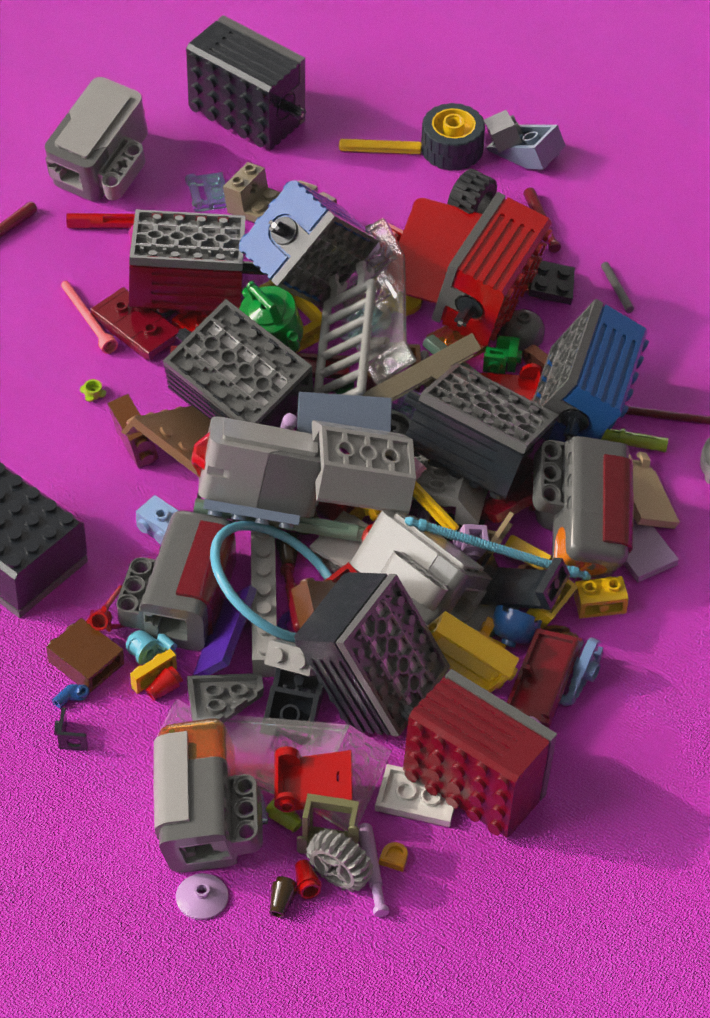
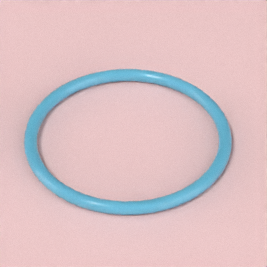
[210,521,332,642]

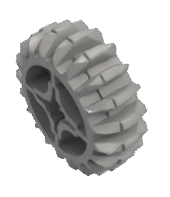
[306,829,373,892]

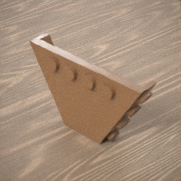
[121,406,211,477]

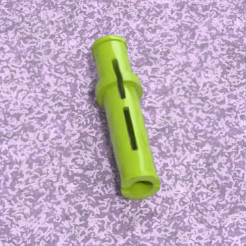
[600,428,668,452]

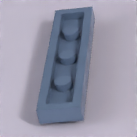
[203,499,300,529]

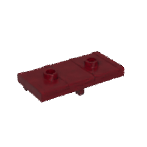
[91,287,180,361]
[480,473,550,523]
[506,628,584,728]

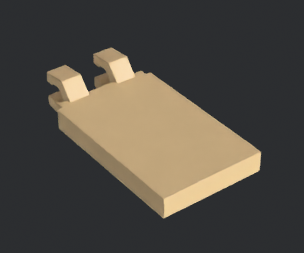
[629,452,680,529]

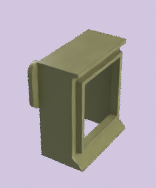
[297,793,359,854]

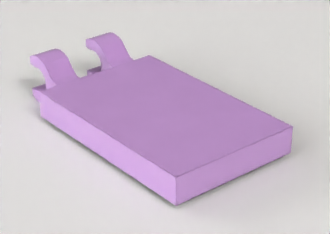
[624,516,679,583]

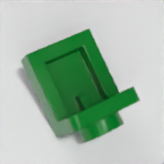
[496,335,523,373]
[483,347,508,374]

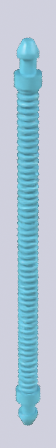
[405,517,591,580]

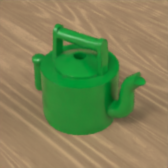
[239,281,304,352]

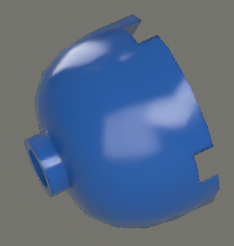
[493,605,542,648]

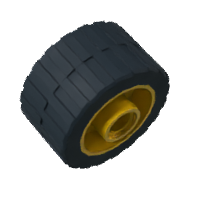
[421,103,485,170]

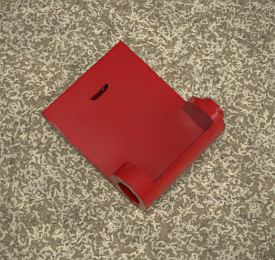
[479,363,543,401]
[274,746,353,813]

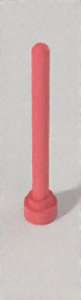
[61,281,118,354]

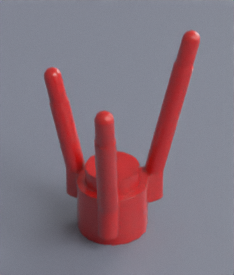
[86,585,126,632]

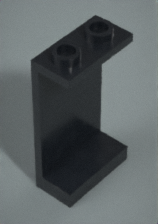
[480,553,570,610]

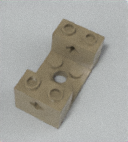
[223,162,318,222]

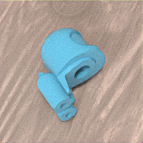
[126,630,177,665]

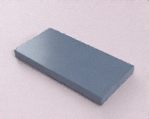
[297,392,391,434]

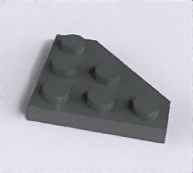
[187,673,264,729]

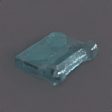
[185,172,227,212]

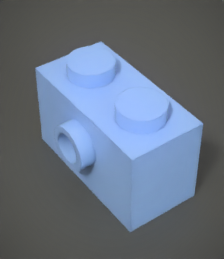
[136,495,178,545]

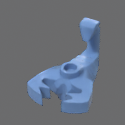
[559,637,603,706]

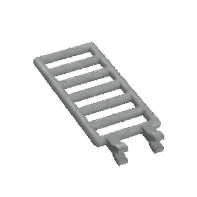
[313,261,376,396]

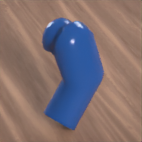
[52,684,90,709]

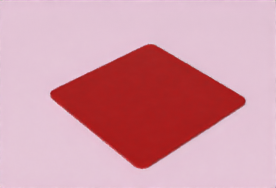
[384,198,517,322]

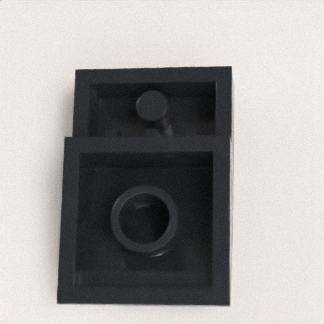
[260,667,325,744]

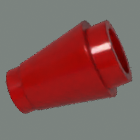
[145,666,183,701]
[295,859,322,899]

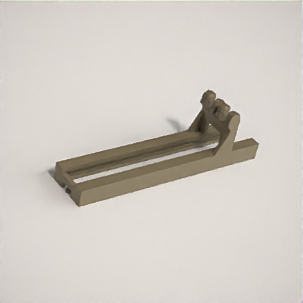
[296,333,481,431]

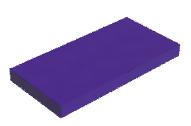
[192,585,257,676]

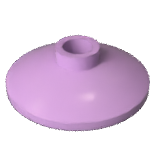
[176,873,228,920]

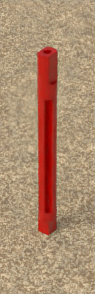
[66,213,135,228]

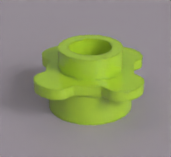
[80,379,106,402]

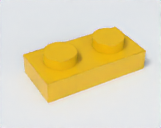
[130,649,177,694]

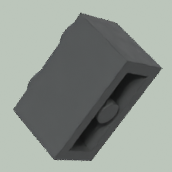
[484,110,523,153]

